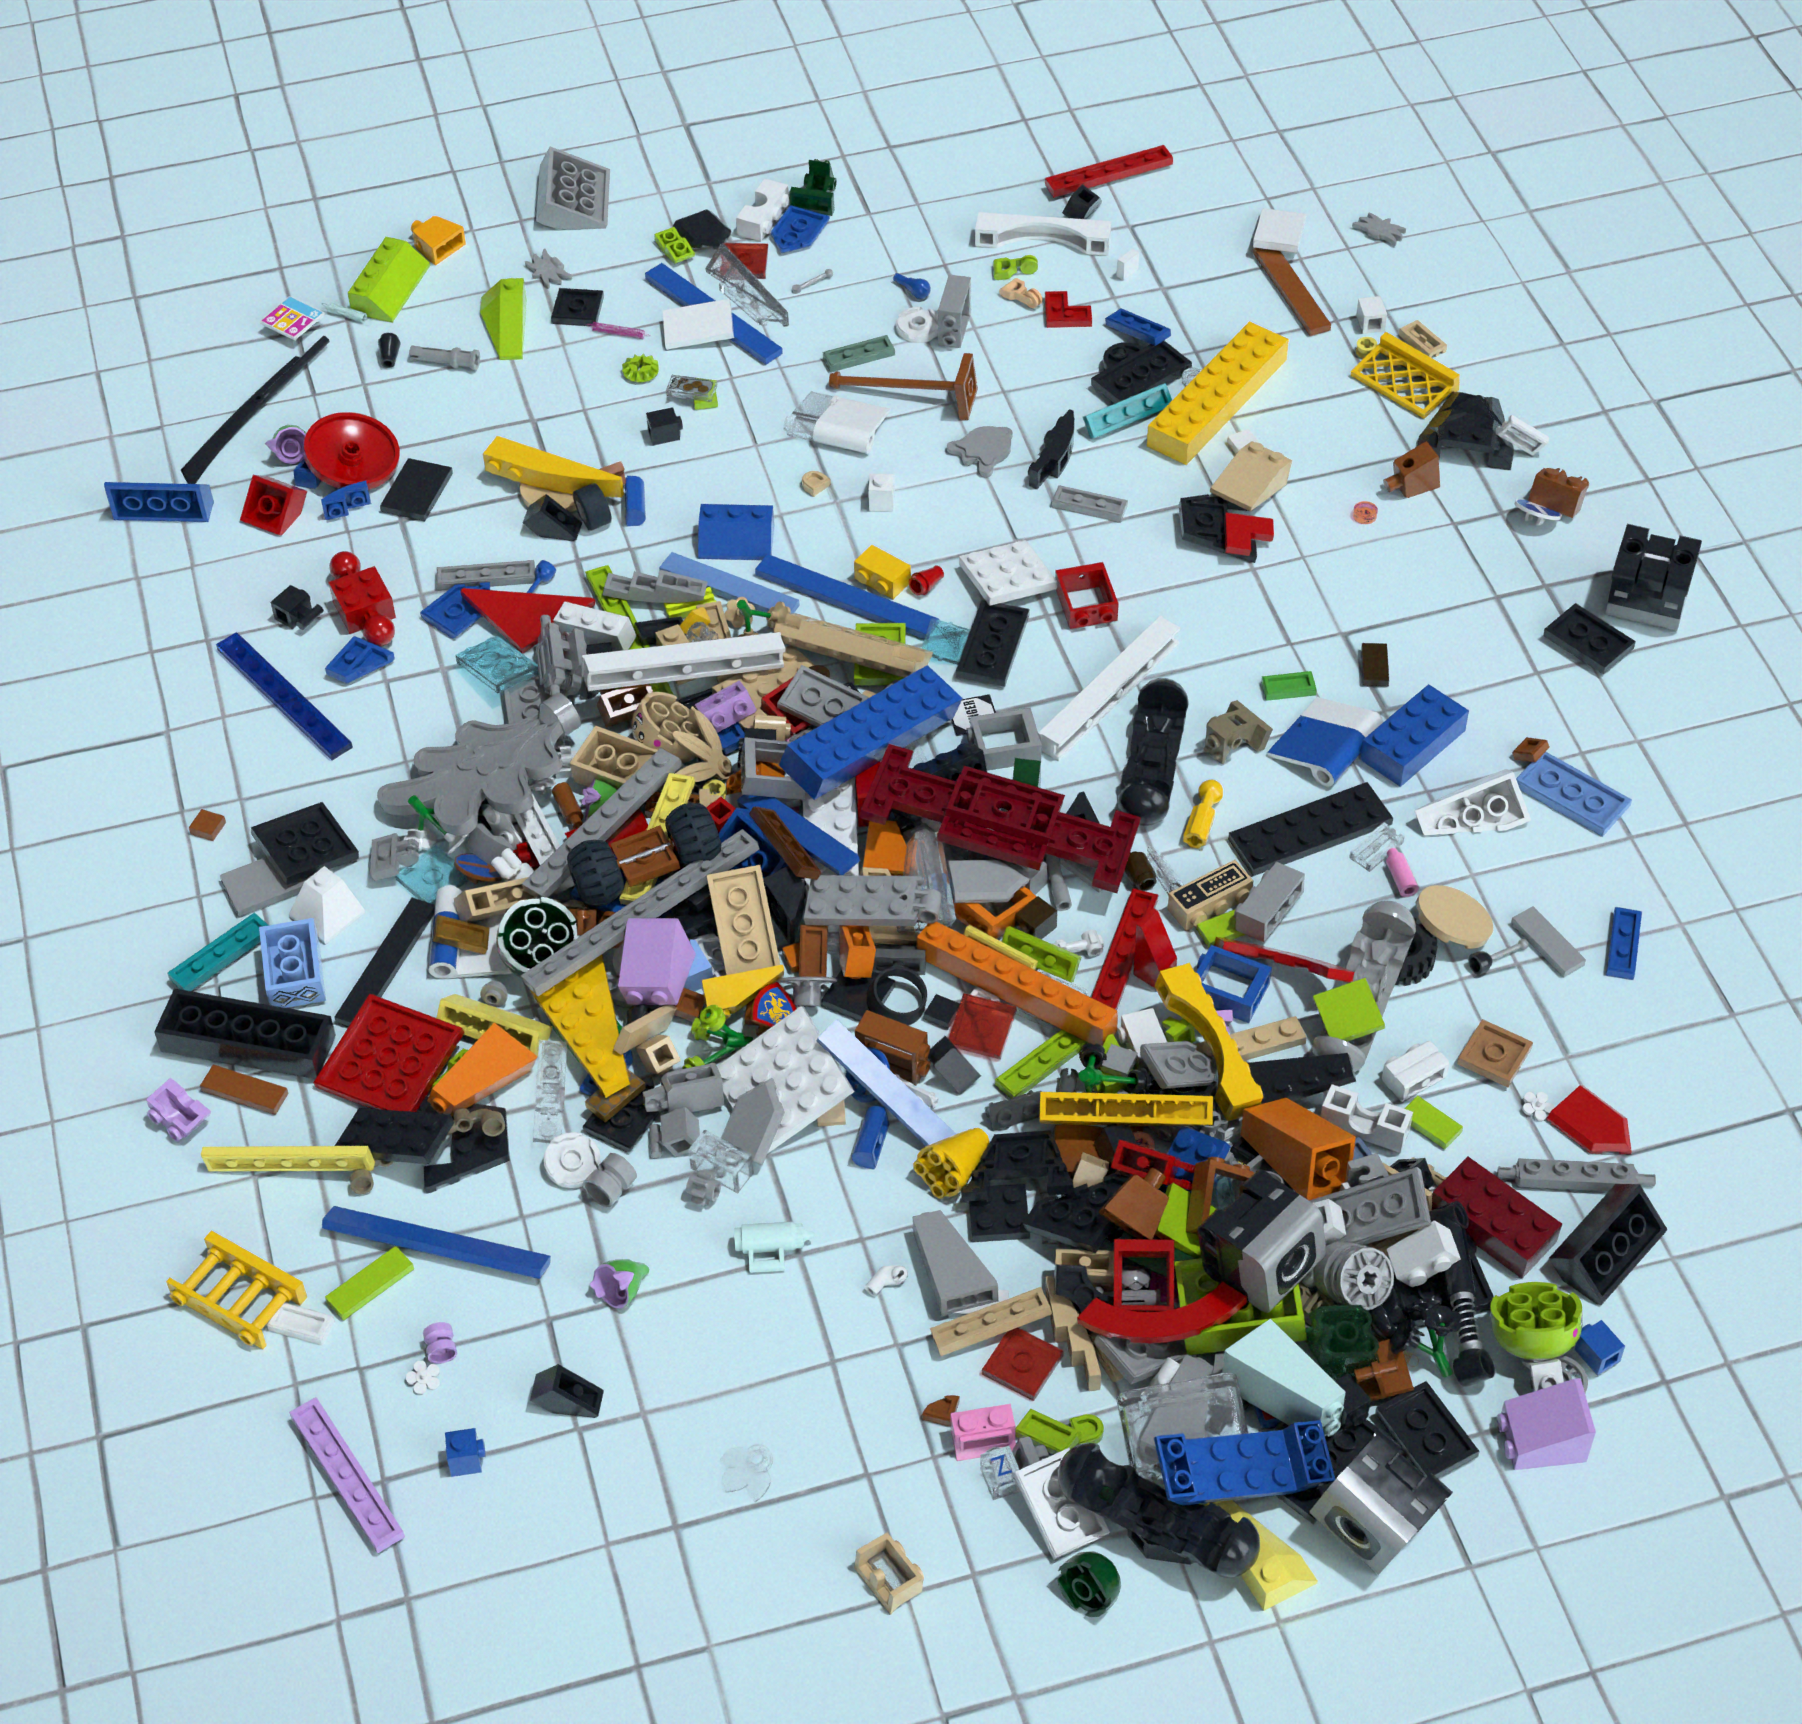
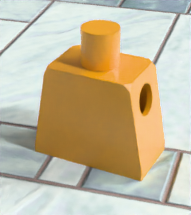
[411,216,466,265]

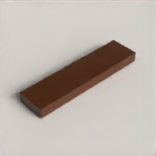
[749,806,822,880]

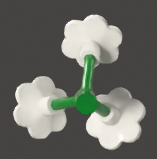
[403,795,469,855]

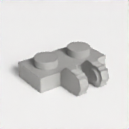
[370,833,419,881]

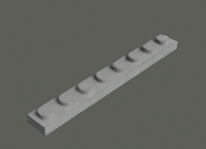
[522,748,682,898]

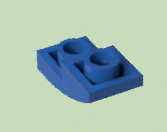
[321,481,371,520]

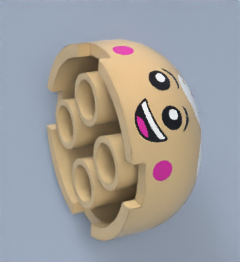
[631,692,707,764]

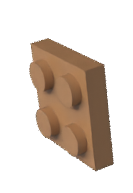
[1457,1019,1533,1087]

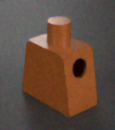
[1383,441,1440,498]
[1098,1168,1169,1240]

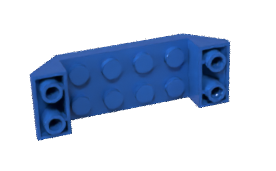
[1154,1420,1335,1505]

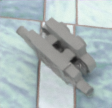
[536,615,587,697]

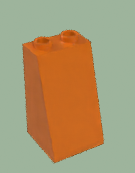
[1241,1098,1356,1200]

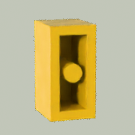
[854,545,911,599]

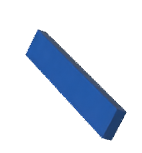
[736,794,860,875]

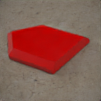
[1546,1085,1632,1154]

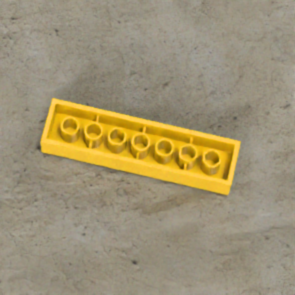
[1147,321,1289,465]

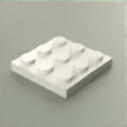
[959,540,1057,606]

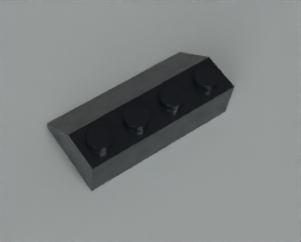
[1549,1184,1668,1305]

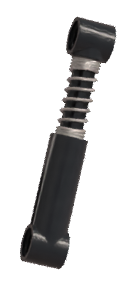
[1429,1201,1495,1387]

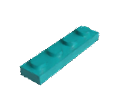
[1083,383,1172,439]
[167,912,269,991]

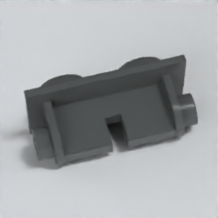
[984,1090,1042,1131]

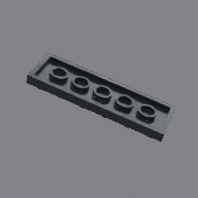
[1228,782,1393,876]

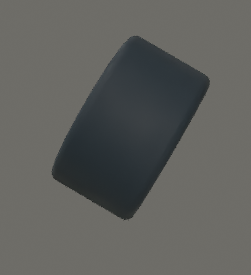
[573,483,612,531]

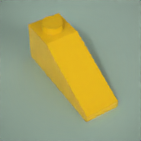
[702,965,784,1019]

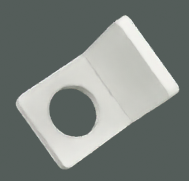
[1522,1358,1564,1391]

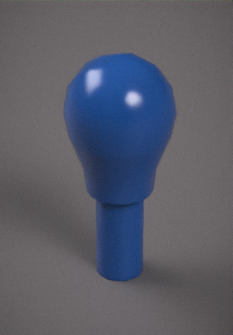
[893,273,931,299]

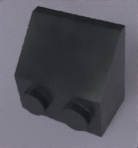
[763,866,806,945]

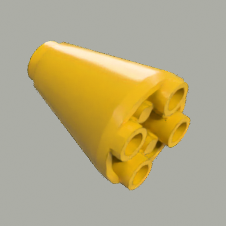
[913,1128,989,1199]

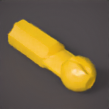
[1183,779,1223,849]

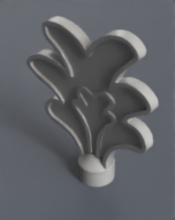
[377,693,581,836]

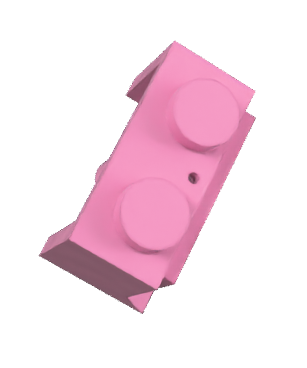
[951,1404,1016,1461]

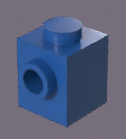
[1574,1320,1625,1376]
[445,1428,486,1477]

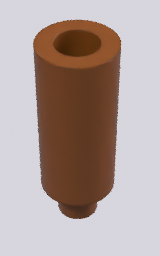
[552,782,584,829]

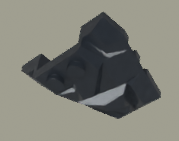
[1417,392,1514,470]

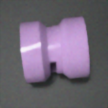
[423,1322,457,1364]

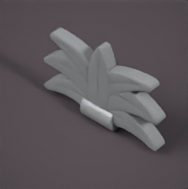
[1352,212,1406,246]
[525,248,572,288]

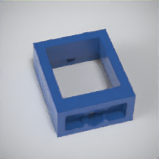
[1196,945,1272,1023]

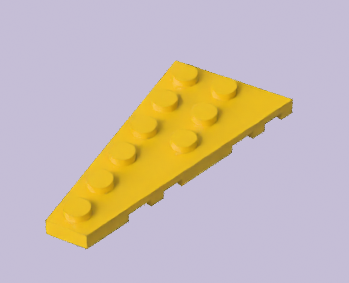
[529,954,630,1098]

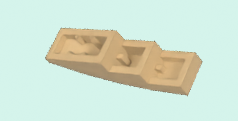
[1045,1276,1101,1391]

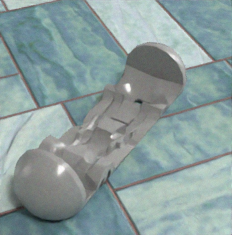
[1312,901,1416,1072]

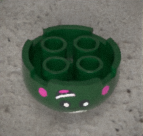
[496,897,579,978]

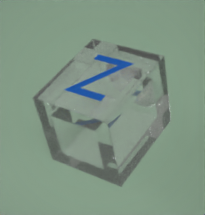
[980,1446,1021,1500]

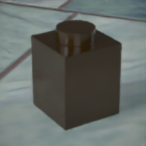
[1015,896,1057,940]

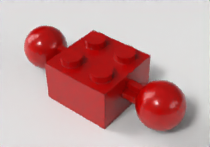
[328,551,396,646]

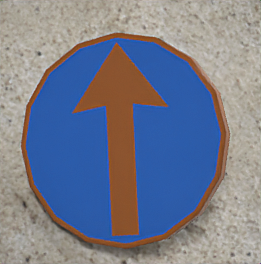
[454,854,504,884]

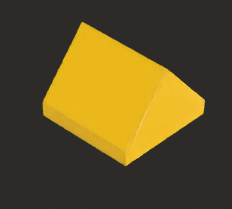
[680,607,711,639]

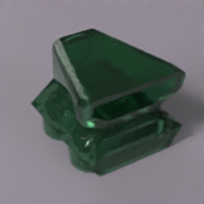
[1305,1305,1380,1381]

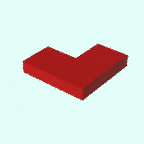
[1045,291,1092,328]
[1224,512,1274,556]

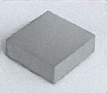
[1101,1044,1138,1077]

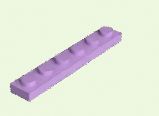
[289,1397,405,1553]

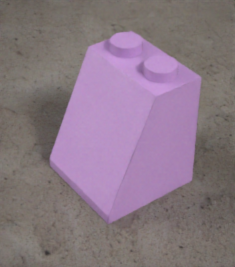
[618,918,696,1005]
[1497,1378,1596,1470]

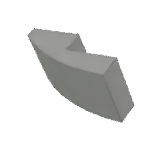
[466,823,514,866]

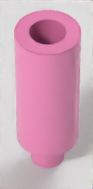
[1386,848,1419,897]

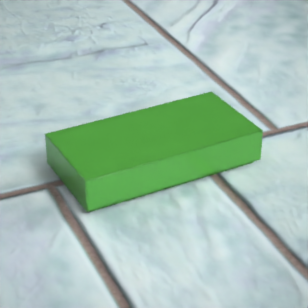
[1261,671,1317,701]

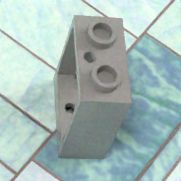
[938,274,971,348]
[966,707,1042,771]
[741,738,806,800]

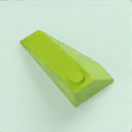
[480,278,527,360]

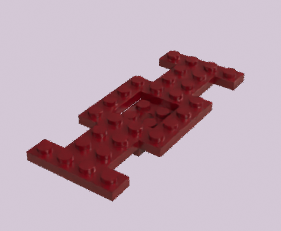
[859,744,1141,894]

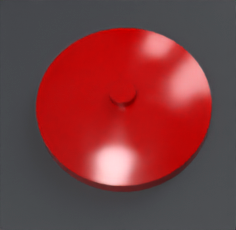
[303,412,400,490]

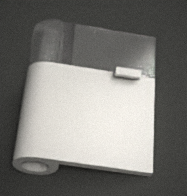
[784,391,890,454]

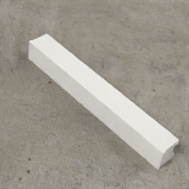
[1038,615,1180,761]
[581,632,786,691]

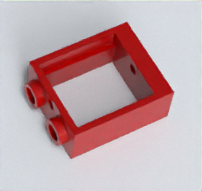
[1055,562,1119,629]
[1114,1239,1175,1312]

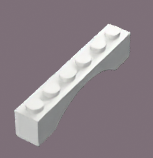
[975,212,1111,256]

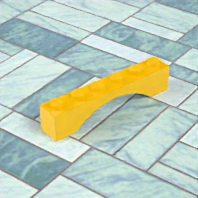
[1155,963,1263,1121]

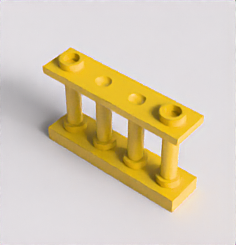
[166,1230,307,1349]

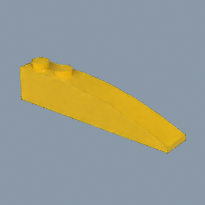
[483,436,624,498]
[1040,1092,1213,1126]

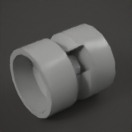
[583,1153,637,1207]

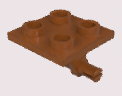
[1341,1339,1414,1402]

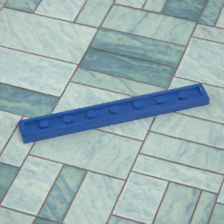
[645,263,783,365]
[755,554,940,641]
[322,1206,551,1279]

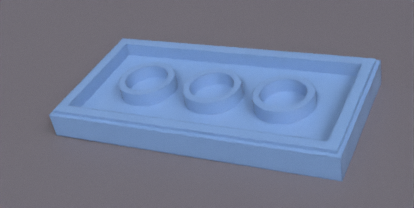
[1516,752,1632,837]

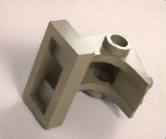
[1203,700,1273,764]

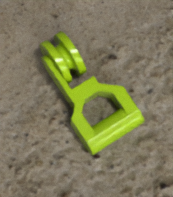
[993,255,1038,280]

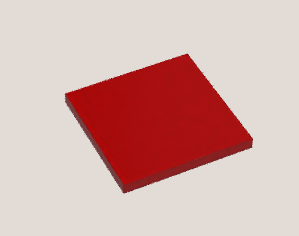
[313,994,465,1112]

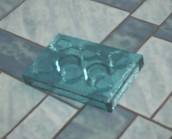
[455,636,539,693]

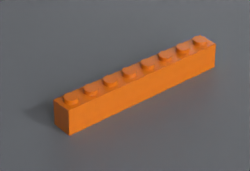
[917,922,1118,1046]

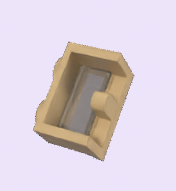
[854,1532,924,1615]

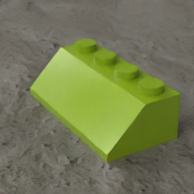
[348,237,430,323]

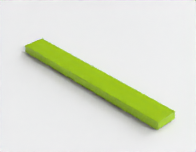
[585,565,676,701]

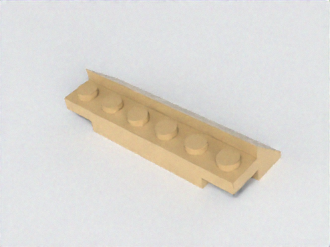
[774,613,933,678]

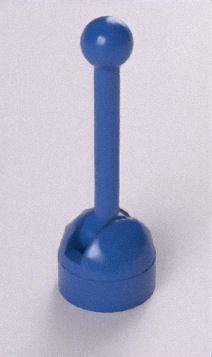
[527,560,556,593]

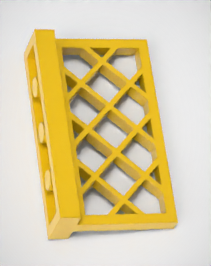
[1351,332,1460,419]

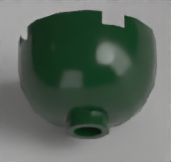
[1057,1551,1121,1617]

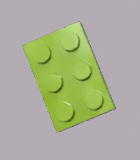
[854,623,906,685]

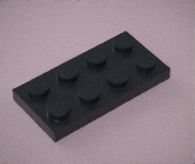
[956,600,1030,687]
[335,1108,455,1164]

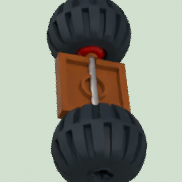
[567,803,722,906]

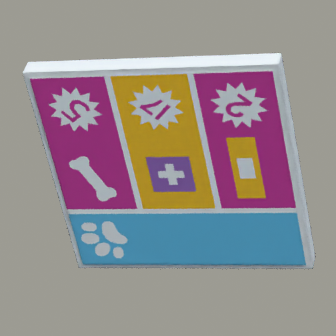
[260,296,325,340]

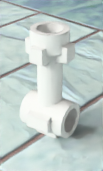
[1052,930,1104,957]

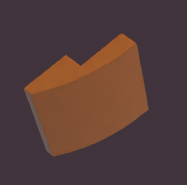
[1053,1124,1113,1178]

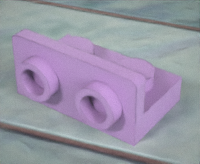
[695,680,757,733]

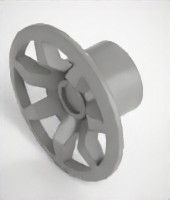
[777,977,837,1007]

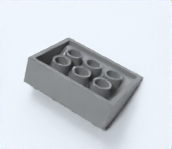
[536,146,610,229]

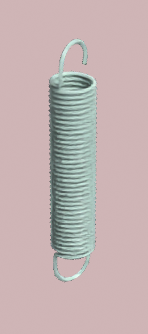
[322,303,372,323]

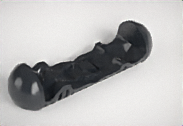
[1117,678,1189,826]
[1058,1443,1260,1577]

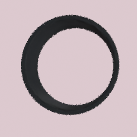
[867,967,927,1025]

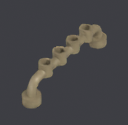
[349,1108,505,1194]

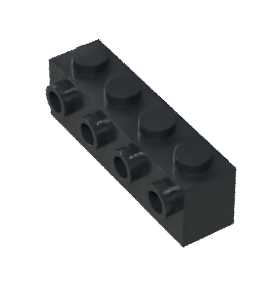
[891,743,987,817]

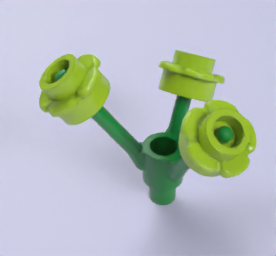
[682,1005,753,1069]

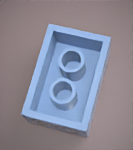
[259,918,326,1008]

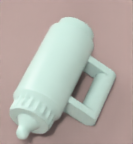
[734,1221,815,1273]

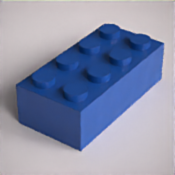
[1360,684,1469,787]

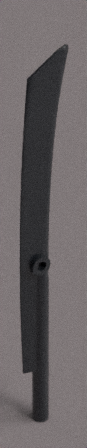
[181,336,330,484]

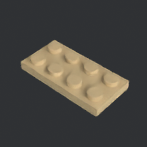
[712,645,814,709]
[707,865,780,975]

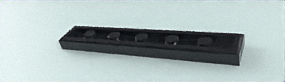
[334,897,435,1027]

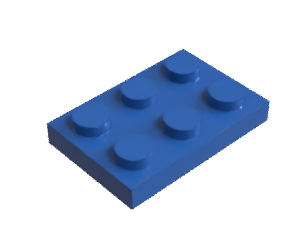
[1158,1126,1231,1194]

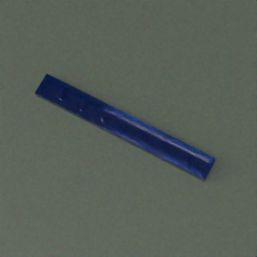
[216,632,353,760]

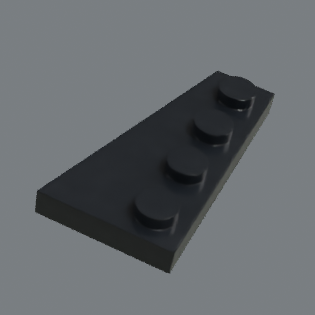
[1248,1053,1356,1104]

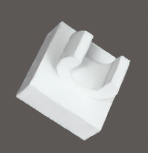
[555,746,578,779]

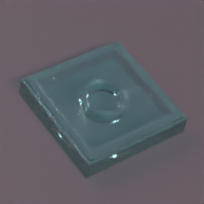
[395,845,468,905]

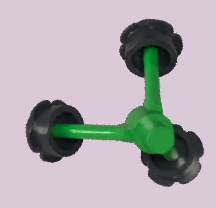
[1079,1043,1152,1094]

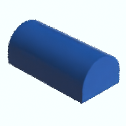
[625,476,646,526]
[852,1106,890,1169]

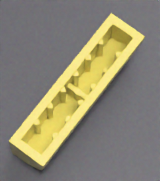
[436,994,553,1056]

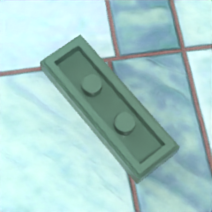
[822,335,895,372]

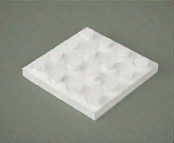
[717,1006,854,1153]

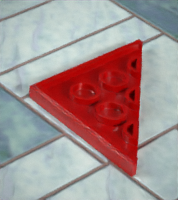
[461,588,595,654]

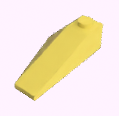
[1205,1500,1318,1611]

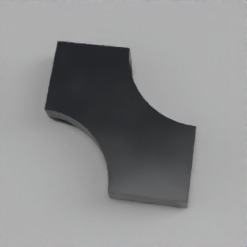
[1054,1264,1114,1314]

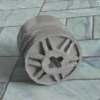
[1314,1241,1394,1310]

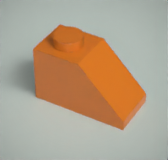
[839,925,876,979]

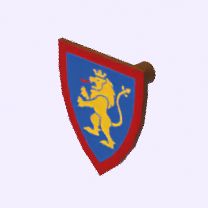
[751,982,796,1037]

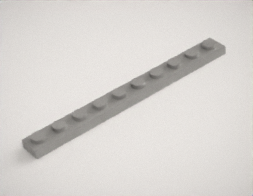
[521,829,759,996]

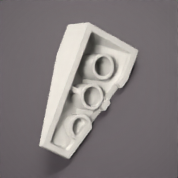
[1414,769,1531,835]

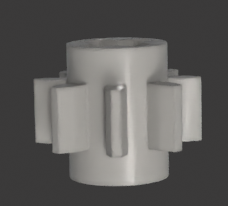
[1192,1111,1228,1141]
[686,1169,721,1206]

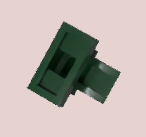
[789,159,837,216]

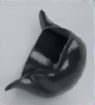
[1368,1286,1425,1340]

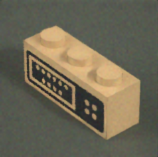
[1167,860,1254,931]

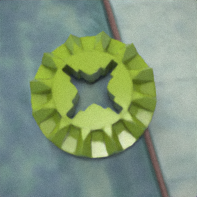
[622,353,659,382]

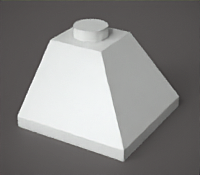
[289,866,365,945]

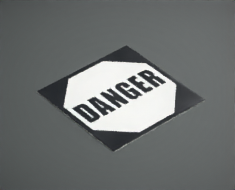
[951,694,996,736]

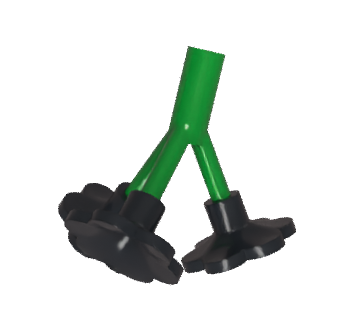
[1390,1296,1461,1377]

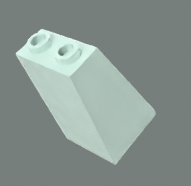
[1221,1319,1346,1437]

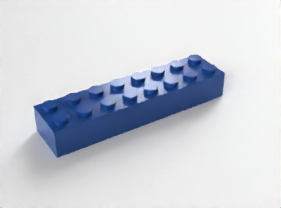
[779,665,963,800]

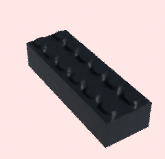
[154,988,336,1079]

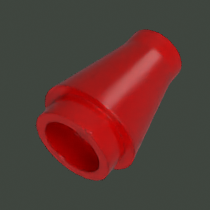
[909,565,944,595]

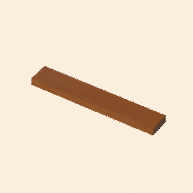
[1253,247,1331,336]

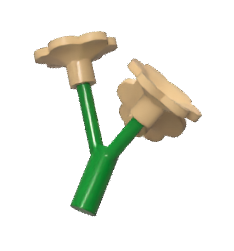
[724,597,791,637]

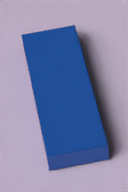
[1105,308,1171,346]
[1606,907,1642,980]

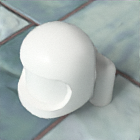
[491,848,534,882]

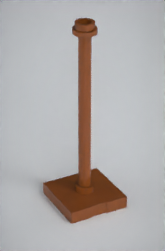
[829,353,978,420]

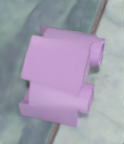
[146,1078,211,1141]

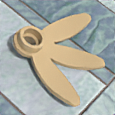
[673,710,732,782]

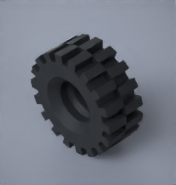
[1395,917,1438,986]

